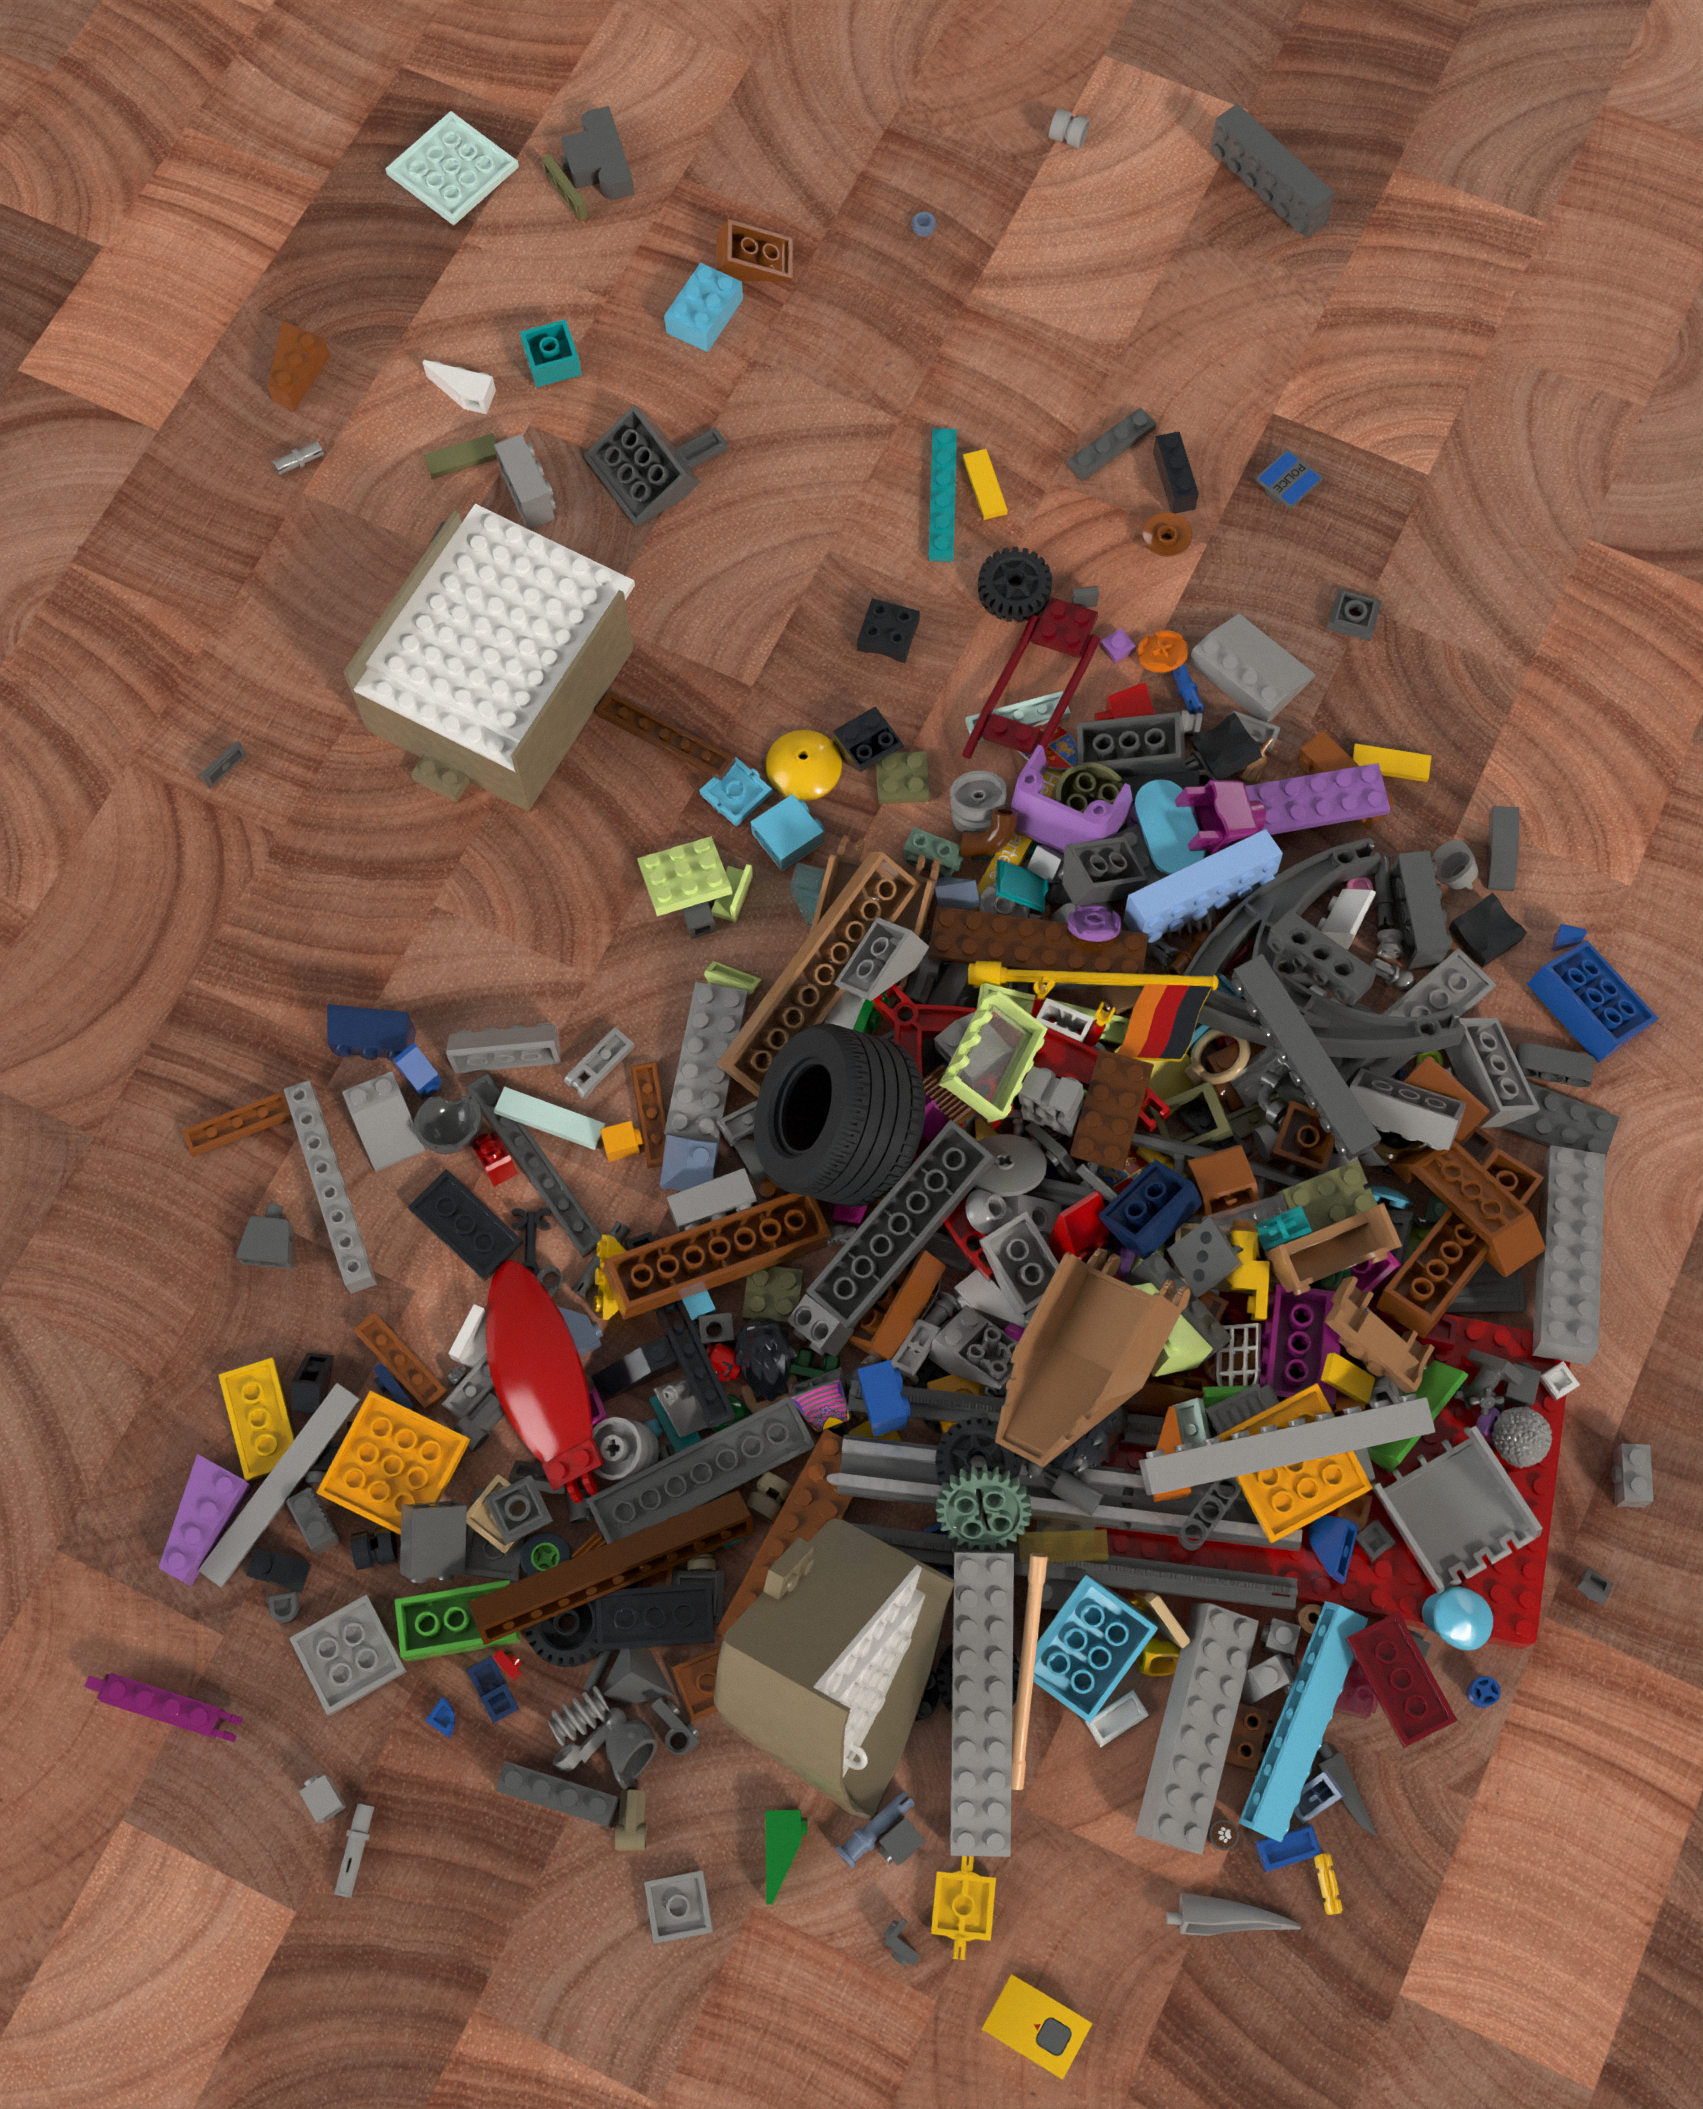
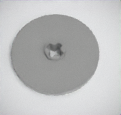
[974,1134,1046,1197]

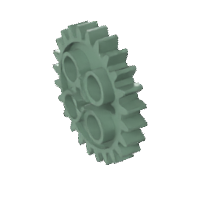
[936,1465,1031,1551]

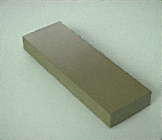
[542,154,588,221]
[424,433,497,479]

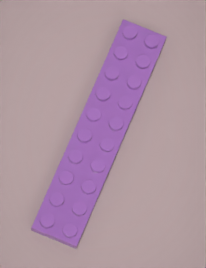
[1125,763,1390,835]

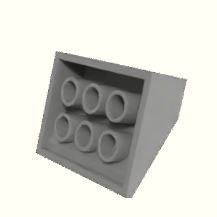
[1189,614,1316,723]

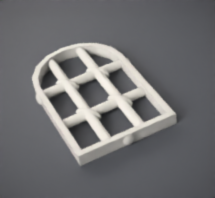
[1216,1323,1261,1387]

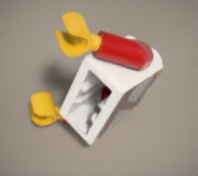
[1031,976,1115,1047]

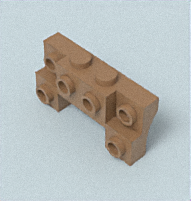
[1324,1276,1435,1393]

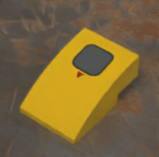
[982,1974,1093,2080]

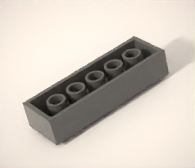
[1211,104,1335,238]

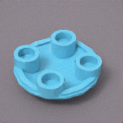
[1364,1186,1414,1210]

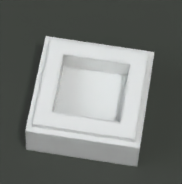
[1540,1361,1580,1401]

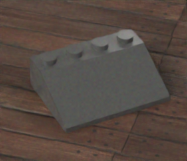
[583,405,700,526]

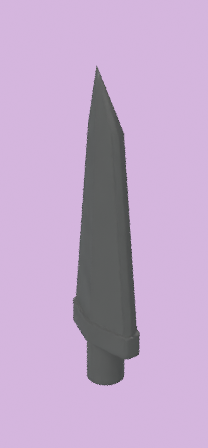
[1317,1742,1377,1837]

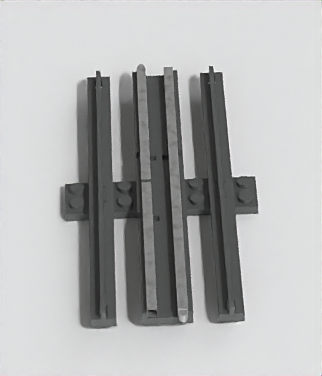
[827,1380,1302,1612]

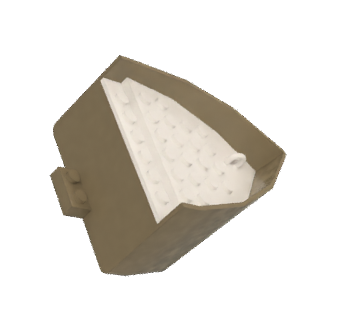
[714,1518,955,1820]

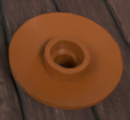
[1142,512,1192,557]

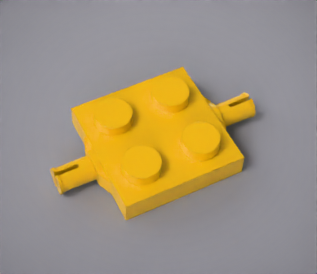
[931,1856,996,1960]

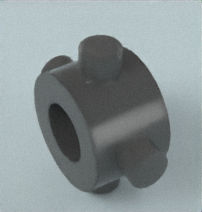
[447,1365,467,1387]

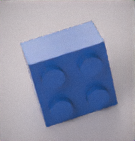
[857,1360,911,1436]

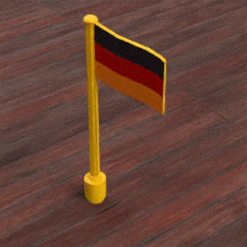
[968,961,1219,1062]

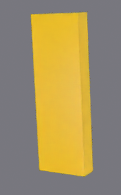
[963,449,1008,520]
[1352,744,1431,782]

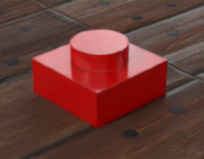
[492,1649,523,1682]

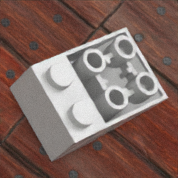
[928,1305,1018,1390]

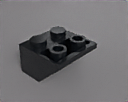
[833,706,904,772]

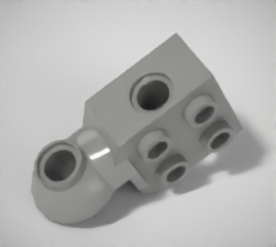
[965,1189,1062,1242]

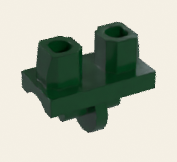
[790,1348,840,1383]

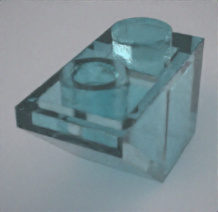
[790,862,826,926]

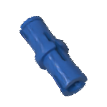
[1171,664,1204,714]

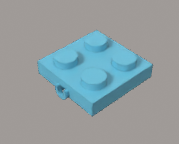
[699,757,772,827]

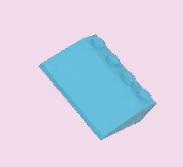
[1018,1574,1158,1723]

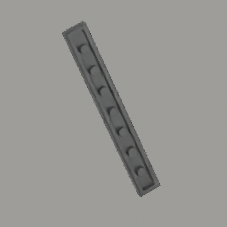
[465,1072,602,1258]

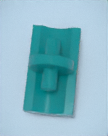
[1254,1206,1313,1252]

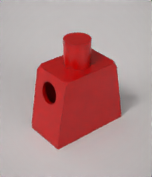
[1094,682,1155,721]

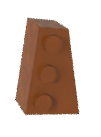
[267,321,330,411]

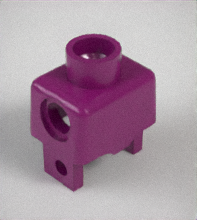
[1174,780,1266,856]

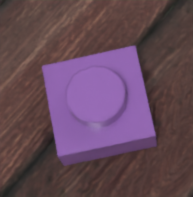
[1100,628,1136,664]
[1476,1407,1501,1445]

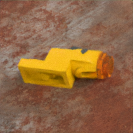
[1227,1220,1270,1321]

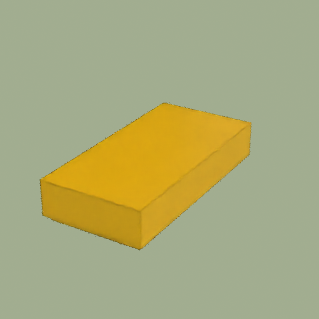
[1321,1353,1375,1405]

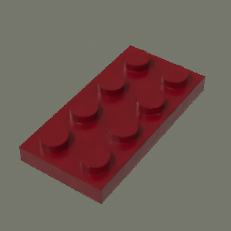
[1345,1611,1458,1748]

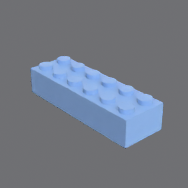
[1123,829,1283,943]

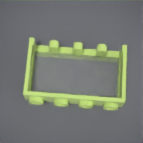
[939,990,1048,1123]

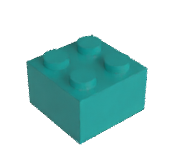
[519,319,582,388]

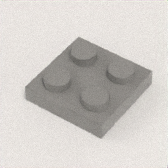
[644,1871,713,1944]

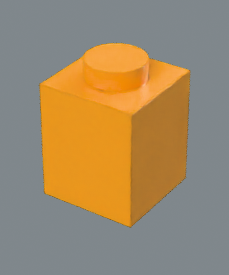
[600,1121,643,1162]

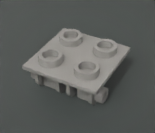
[654,1377,708,1438]

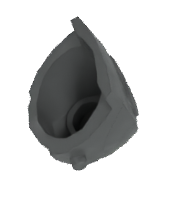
[606,1720,658,1790]

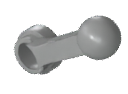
[552,1708,626,1773]

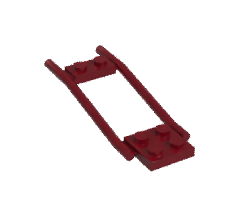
[962,597,1100,759]

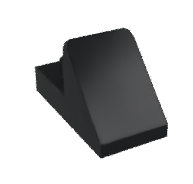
[246,1548,312,1593]

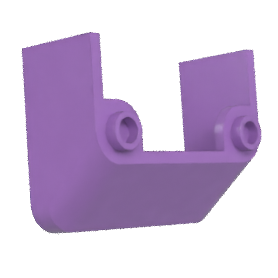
[1010,745,1134,854]

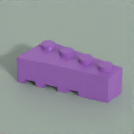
[159,1454,252,1587]

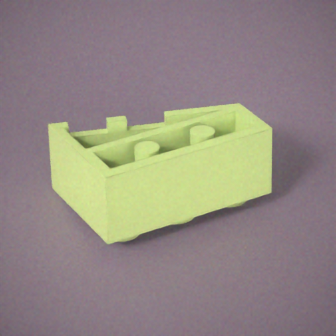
[1133,1283,1213,1377]

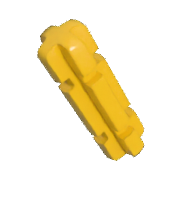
[1314,1853,1343,1915]

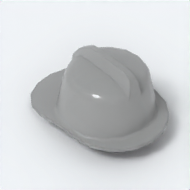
[1432,840,1478,890]

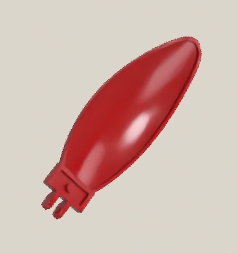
[486,1260,605,1504]

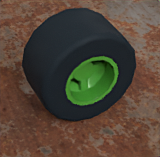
[520,1532,573,1577]

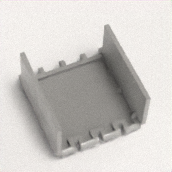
[1371,1426,1543,1595]

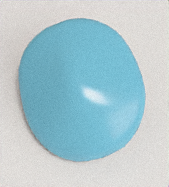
[1422,1586,1493,1651]

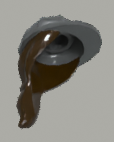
[1358,1130,1428,1166]

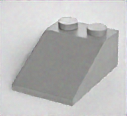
[834,917,929,1001]
[342,1071,426,1172]
[979,1211,1059,1314]

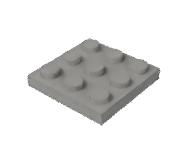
[289,1594,407,1716]

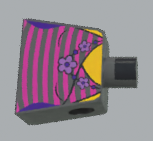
[790,1367,853,1437]

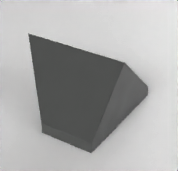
[601,1648,674,1705]

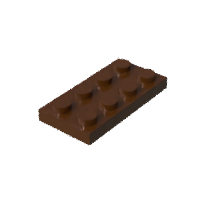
[1069,1049,1154,1171]

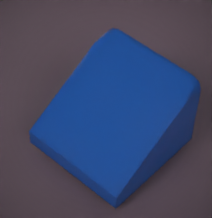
[1552,924,1587,951]

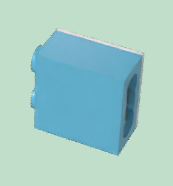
[751,794,825,871]

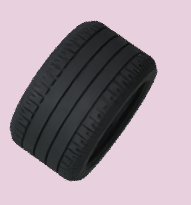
[754,1023,925,1207]

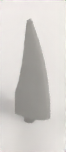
[1166,1893,1301,1936]

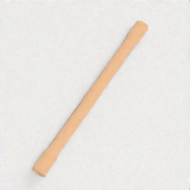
[1011,1553,1048,1790]

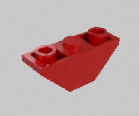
[471,1131,518,1187]

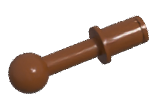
[1166,929,1211,975]

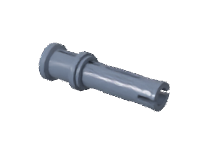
[835,1790,915,1869]

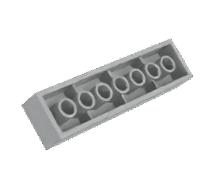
[1532,1145,1606,1365]
[1134,1603,1259,1855]

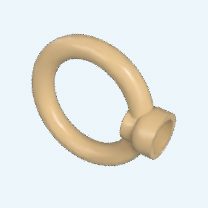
[1184,1028,1251,1086]

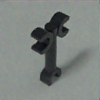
[511,1208,551,1277]

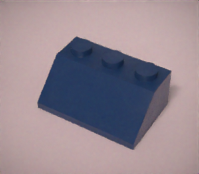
[327,1004,416,1062]
[1098,1159,1203,1260]

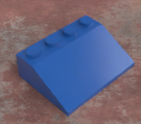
[1527,940,1659,1063]

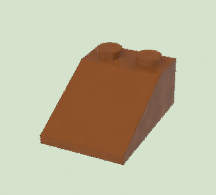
[716,219,793,281]

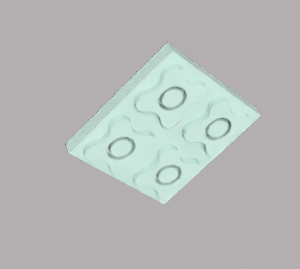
[386,111,519,225]

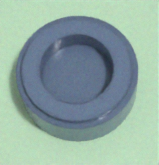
[912,212,936,236]

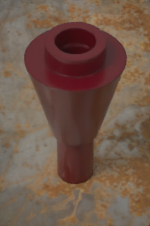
[1223,1303,1252,1334]

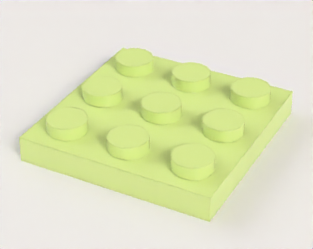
[637,836,733,916]

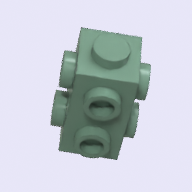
[903,827,964,877]

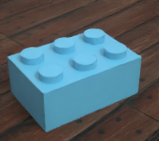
[664,263,743,352]

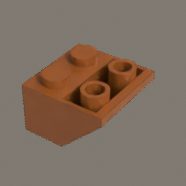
[1188,1145,1261,1220]

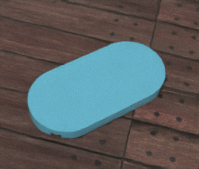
[1134,780,1205,875]

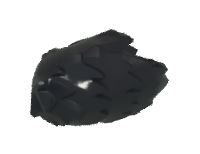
[734,1317,797,1402]
[1052,1404,1129,1472]

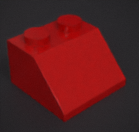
[1046,1190,1111,1263]

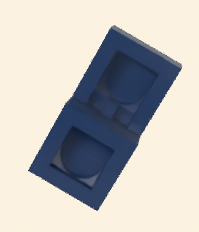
[466,1655,519,1723]

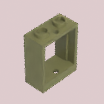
[1149,1081,1234,1160]

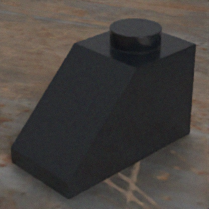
[291,1353,334,1414]

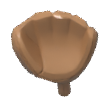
[1236,737,1273,782]

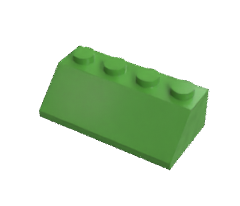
[1367,1360,1468,1474]

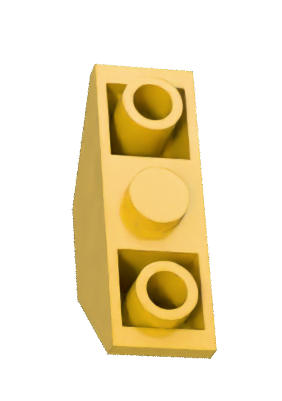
[593,1234,626,1320]

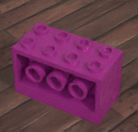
[1259,1283,1341,1409]

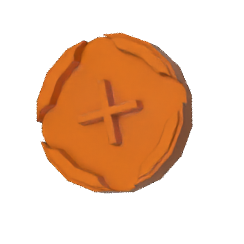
[1137,630,1188,673]

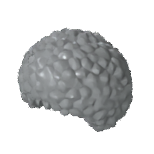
[1492,1407,1552,1468]

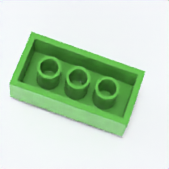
[395,1580,521,1662]

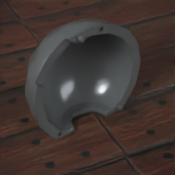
[414,1095,482,1155]

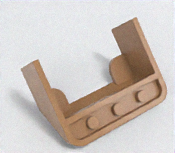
[1263,1203,1402,1296]

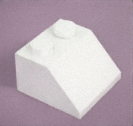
[1317,889,1376,950]

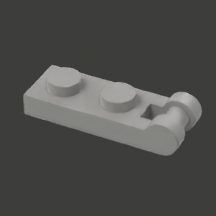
[564,1027,635,1099]

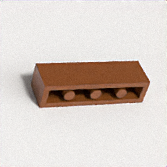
[1297,730,1395,830]

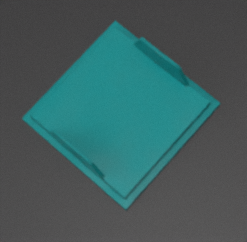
[995,860,1048,912]

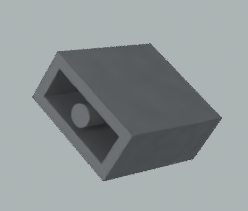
[400,1500,467,1583]

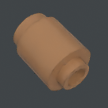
[1295,1604,1322,1637]

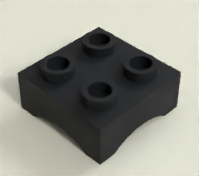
[857,598,920,663]
[1190,712,1262,780]
[1448,893,1527,968]

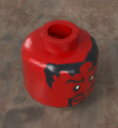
[706,1343,742,1384]

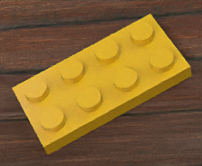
[218,1357,295,1482]

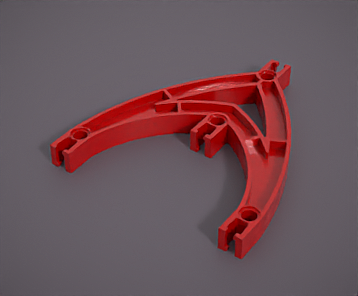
[872,984,1170,1282]

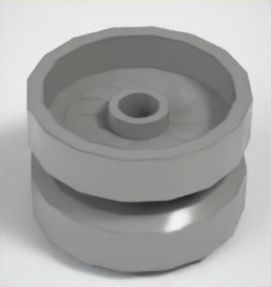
[950,771,1008,833]
[593,1417,660,1481]

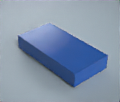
[1255,1825,1322,1872]

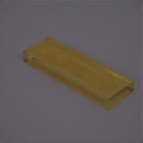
[1018,1530,1108,1564]

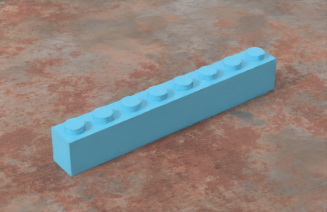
[1238,1601,1368,1842]

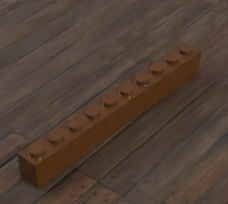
[468,1491,755,1645]

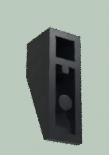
[591,1336,679,1402]

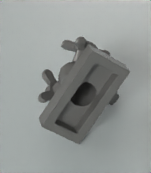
[1453,1348,1525,1416]

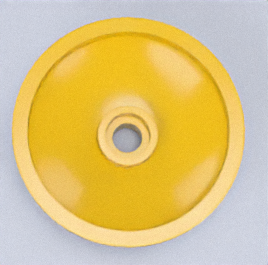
[765,730,842,801]

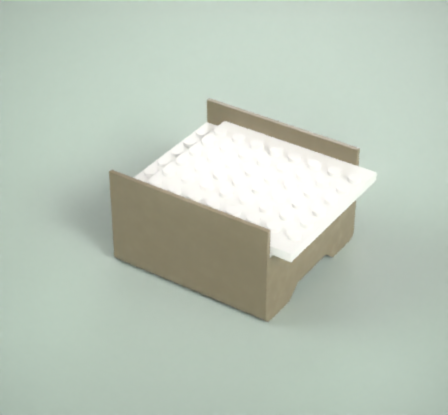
[343,504,635,811]

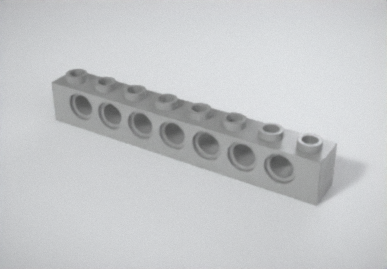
[284,1080,377,1294]

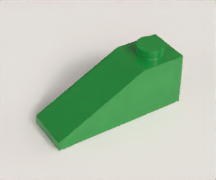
[765,1810,808,1905]

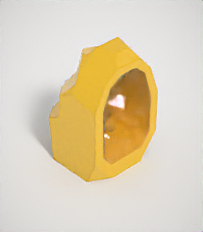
[1136,1638,1181,1677]

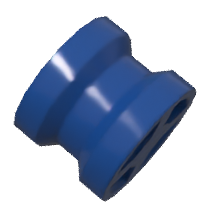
[1467,1676,1501,1708]

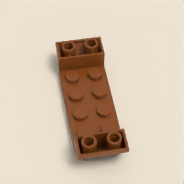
[1388,1140,1546,1278]

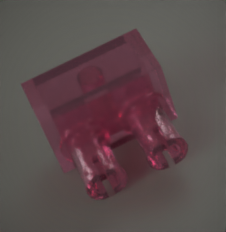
[1333,1659,1378,1719]

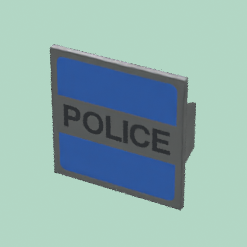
[1254,448,1324,509]

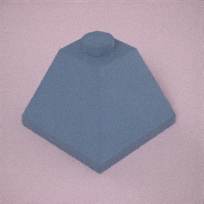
[660,1134,721,1191]

